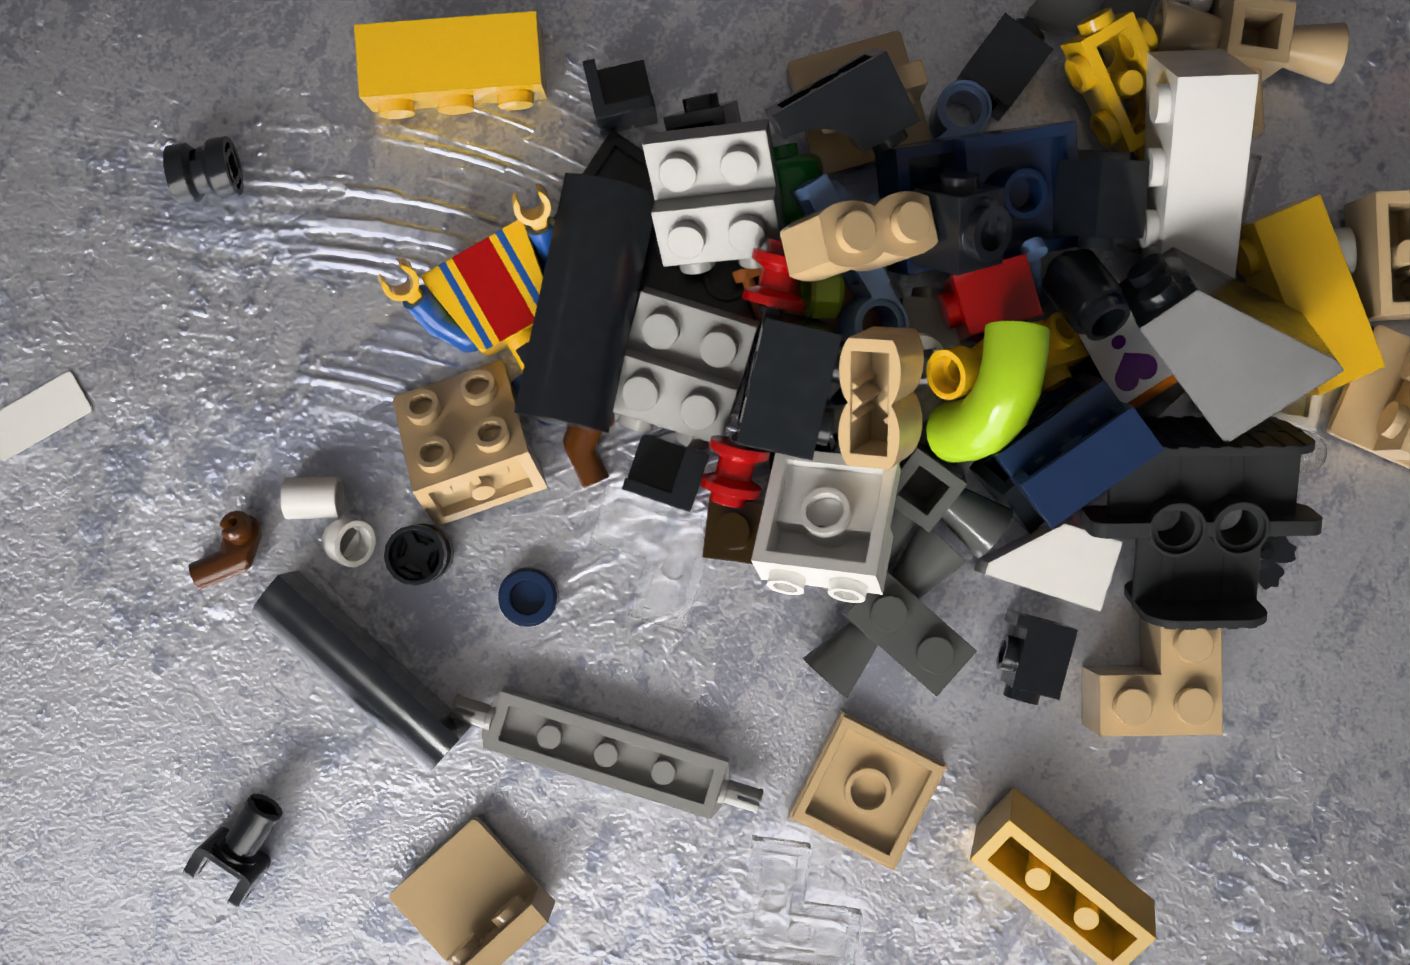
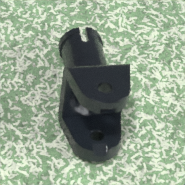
[183,794,283,910]

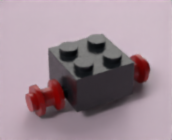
[700,238,845,508]

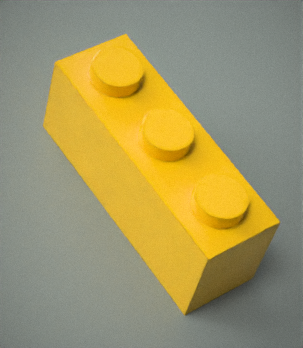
[354,11,548,119]
[1236,194,1386,395]
[970,787,1156,965]

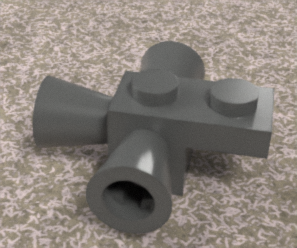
[831,396,1014,570]
[803,526,977,698]

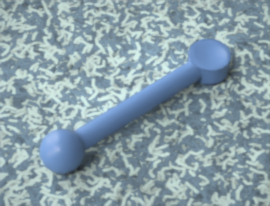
[1019,237,1049,307]

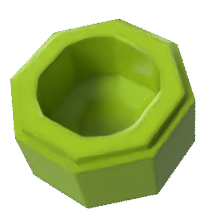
[800,273,845,319]

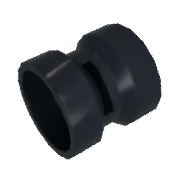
[163,136,244,205]
[384,523,454,586]

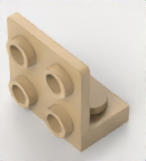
[393,360,548,527]
[389,817,555,965]

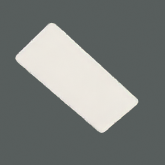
[0,372,92,461]

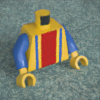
[378,183,555,371]

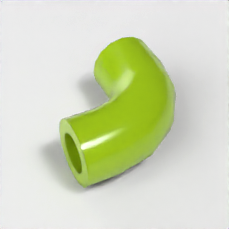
[926,321,1051,463]

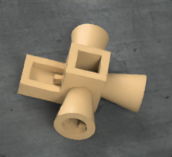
[1151,0,1349,138]

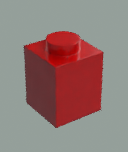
[938,254,1043,341]

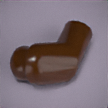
[563,412,615,489]
[189,510,262,590]

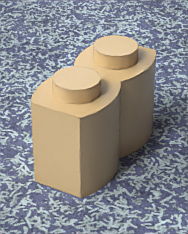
[780,191,938,281]
[838,326,924,469]

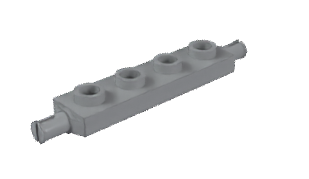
[449,688,764,819]

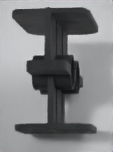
[1081,416,1323,630]

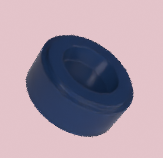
[498,566,559,627]

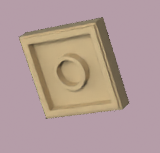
[788,709,948,871]

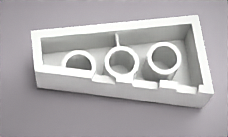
[1139,49,1259,278]

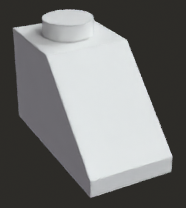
[974,515,1123,612]

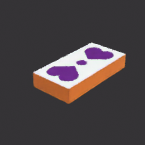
[1079,278,1178,409]

